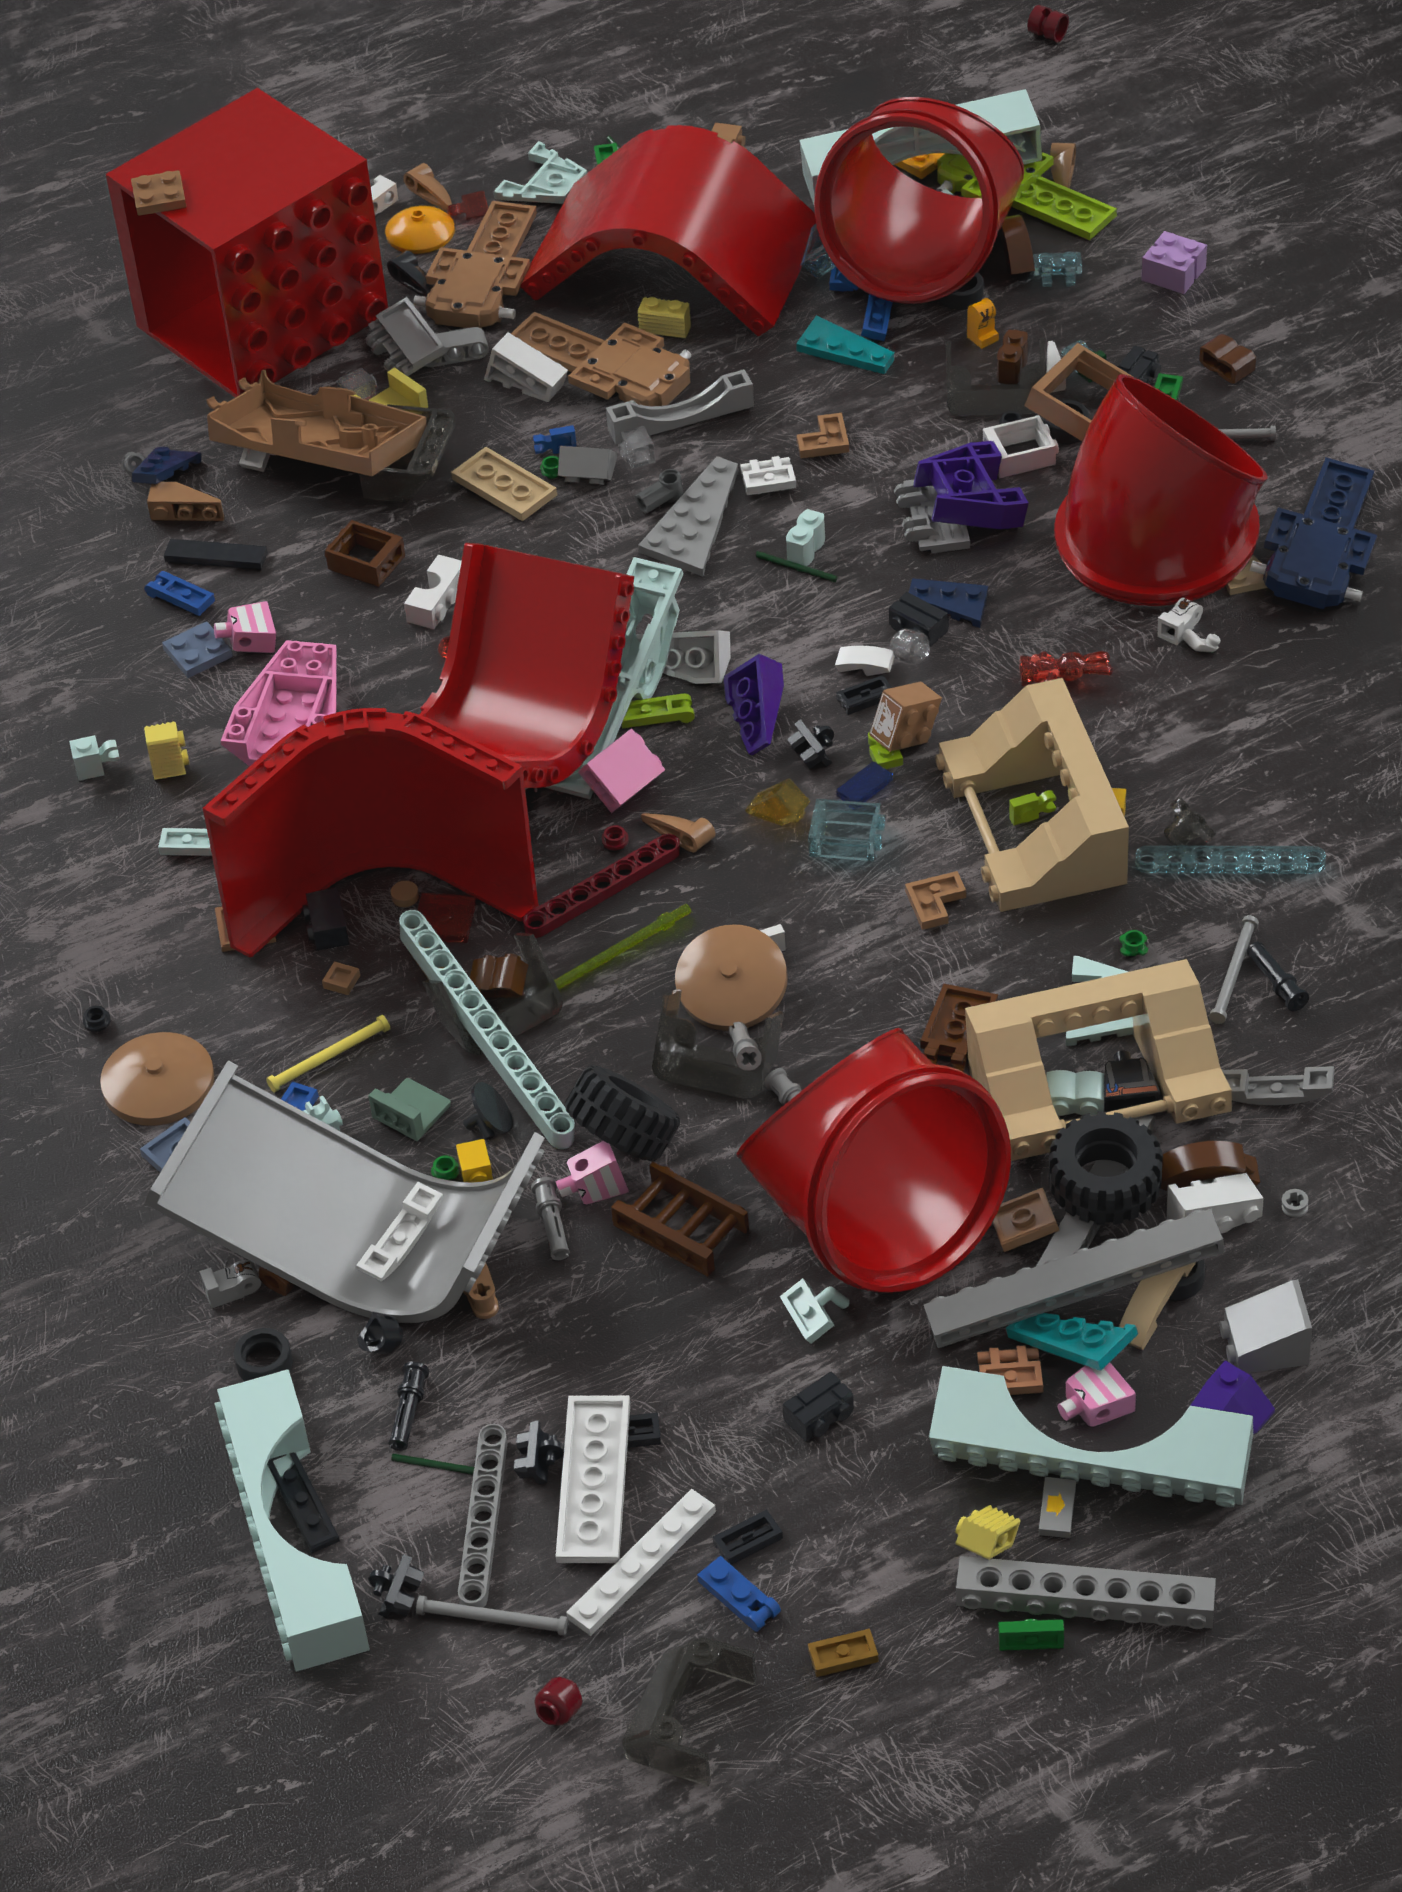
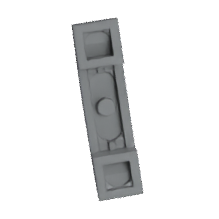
[1222,1066,1335,1105]

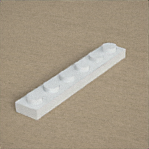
[566,1489,716,1636]

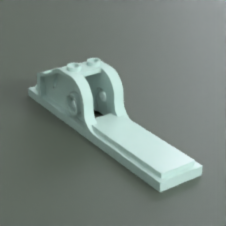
[545,557,683,799]

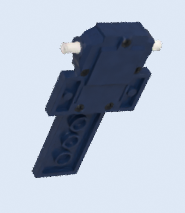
[1250,458,1377,610]

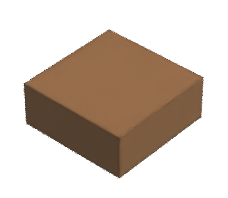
[322,962,360,995]

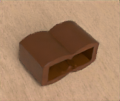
[997,330,1028,385]
[1199,334,1256,384]
[470,954,528,1000]

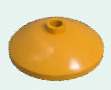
[385,206,455,254]

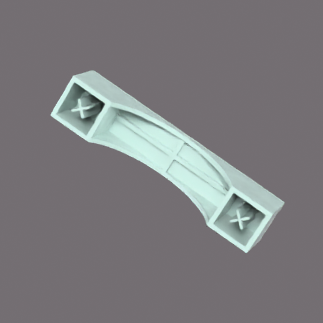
[800,89,1042,204]
[929,1366,1253,1507]
[214,1369,370,1672]

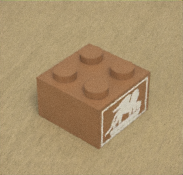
[869,681,942,752]

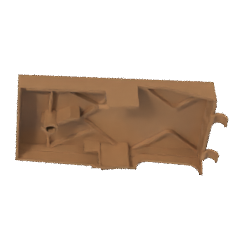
[207,370,427,476]

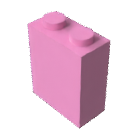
[578,728,665,813]

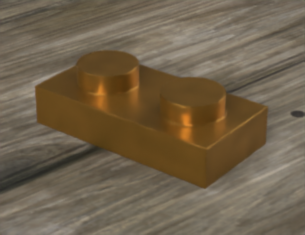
[808,1629,879,1677]

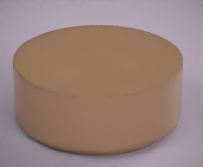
[391,881,419,907]

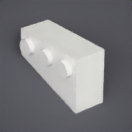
[484,332,568,402]
[1167,1173,1263,1233]

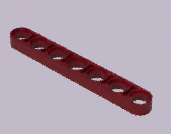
[523,834,681,938]

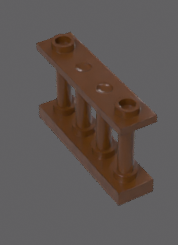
[611,1162,749,1277]

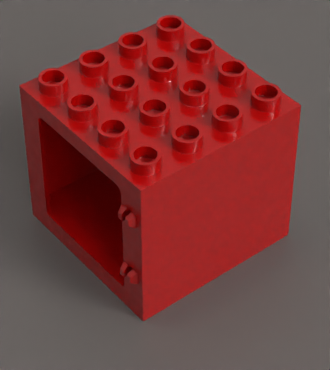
[106,88,388,398]

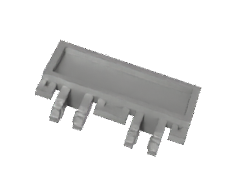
[366,297,447,376]
[894,480,970,553]

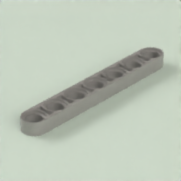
[458,1424,507,1608]

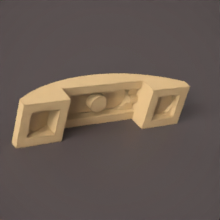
[1119,1262,1196,1350]

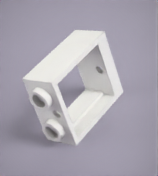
[983,415,1059,478]

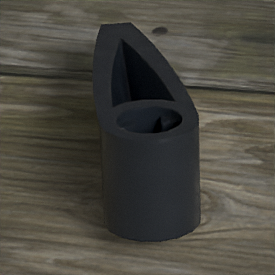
[387,251,433,297]

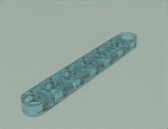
[1135,845,1326,874]

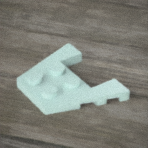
[494,141,587,204]
[1066,956,1133,1046]

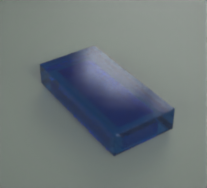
[836,761,893,809]

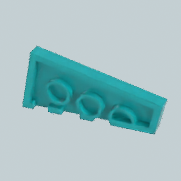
[796,315,894,374]
[1006,1313,1138,1371]

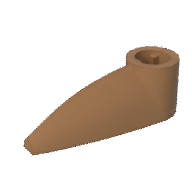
[1050,143,1076,189]
[403,163,452,211]
[641,813,716,852]

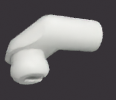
[1182,629,1221,652]

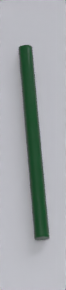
[756,551,838,582]
[391,1453,489,1475]

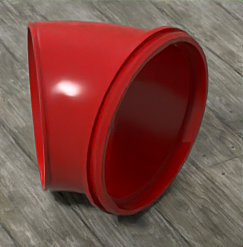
[814,97,1024,304]
[1054,374,1268,606]
[736,1028,1011,1293]

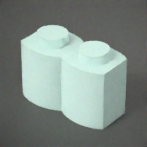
[786,509,825,566]
[1046,1070,1105,1116]

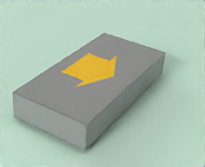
[1039,1477,1076,1538]

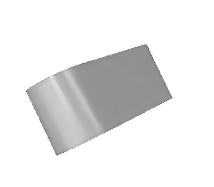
[425,327,489,367]

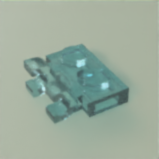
[1033,251,1082,287]

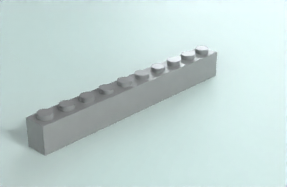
[924,1208,1225,1348]

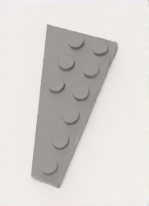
[638,456,738,576]

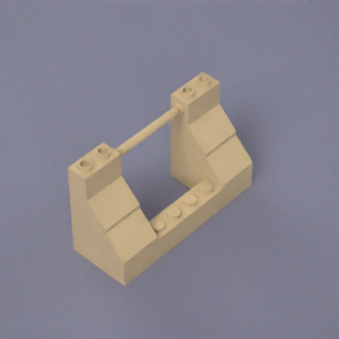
[935,678,1129,912]
[965,959,1232,1161]

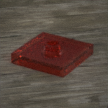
[413,893,476,943]

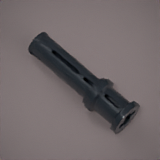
[1247,941,1309,1012]
[388,1361,430,1451]

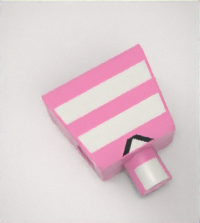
[214,601,276,653]
[556,1141,629,1204]
[1058,1362,1136,1427]

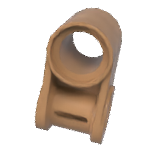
[463,1262,499,1319]

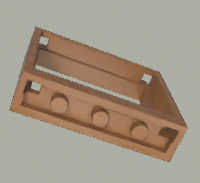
[1025,343,1135,441]

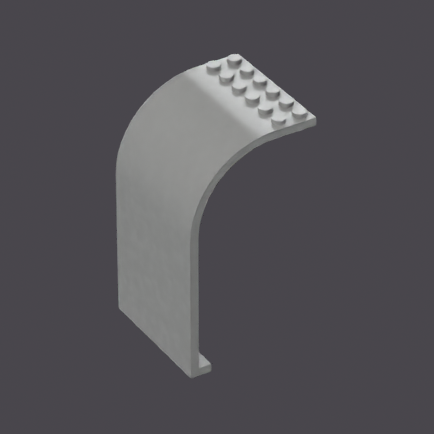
[144,1060,545,1323]

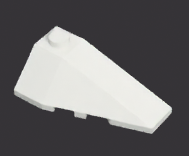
[636,630,731,684]

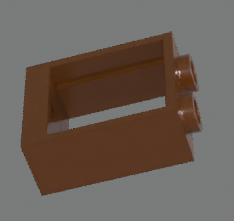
[325,520,405,587]

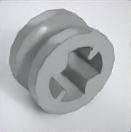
[1282,1189,1308,1218]

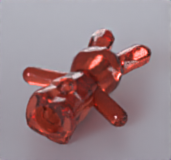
[1020,651,1113,686]

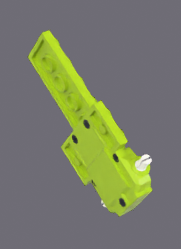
[936,152,1117,240]

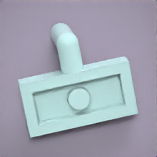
[780,1278,849,1344]

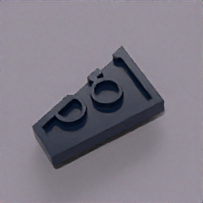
[132,447,202,484]
[909,578,988,628]

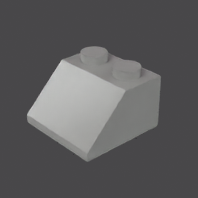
[558,446,618,485]

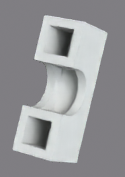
[404,555,461,629]

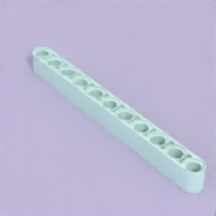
[399,910,575,1149]

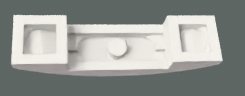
[356,1182,443,1282]

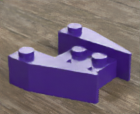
[913,441,1029,529]

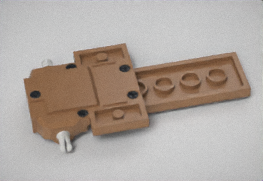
[413,201,537,328]
[511,312,691,406]

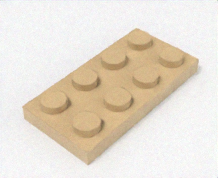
[451,447,557,521]

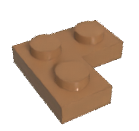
[797,413,849,458]
[905,871,966,930]

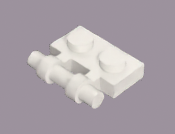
[740,456,796,495]

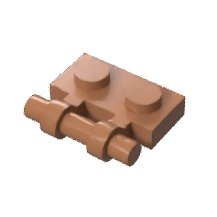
[977,1345,1043,1395]

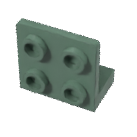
[368,1078,451,1141]

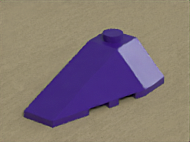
[724,654,784,756]
[1190,1361,1275,1435]

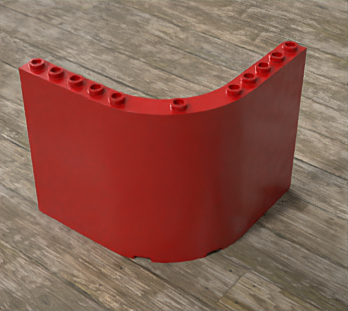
[520,125,818,336]
[419,543,635,788]
[203,708,539,957]

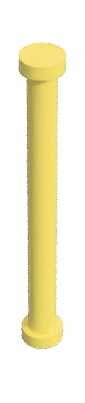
[266,1015,390,1093]

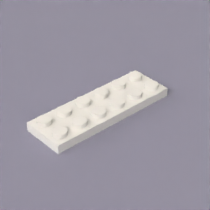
[556,1396,630,1563]

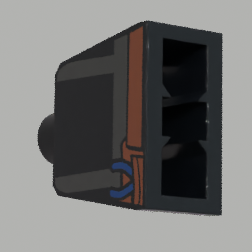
[1104,1050,1160,1112]

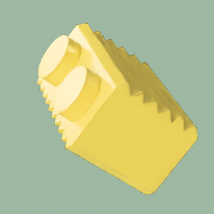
[638,297,691,338]
[144,721,190,780]
[956,1505,1020,1560]

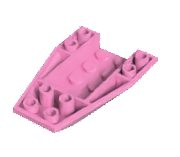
[221,640,337,767]

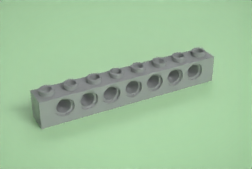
[956,1556,1216,1629]

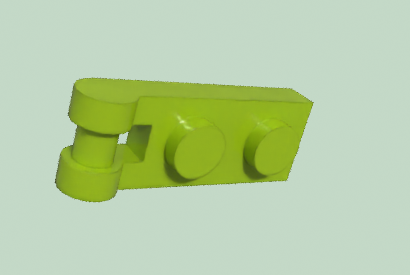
[621,694,695,728]

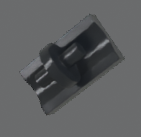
[787,719,834,769]
[514,1420,564,1485]
[368,1554,425,1618]

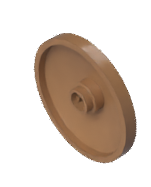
[675,925,788,1031]
[100,1032,215,1126]

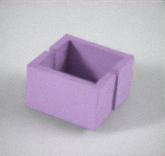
[1142,231,1207,294]

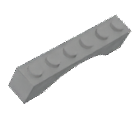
[606,369,754,445]

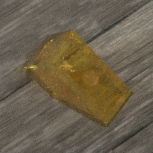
[745,778,810,826]

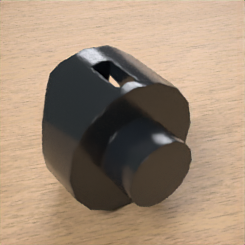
[357,1312,403,1355]

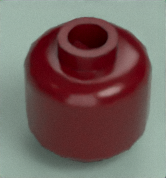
[534,1677,583,1726]

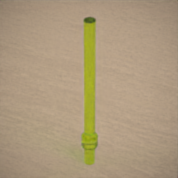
[549,903,691,992]

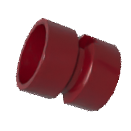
[1027,5,1069,42]

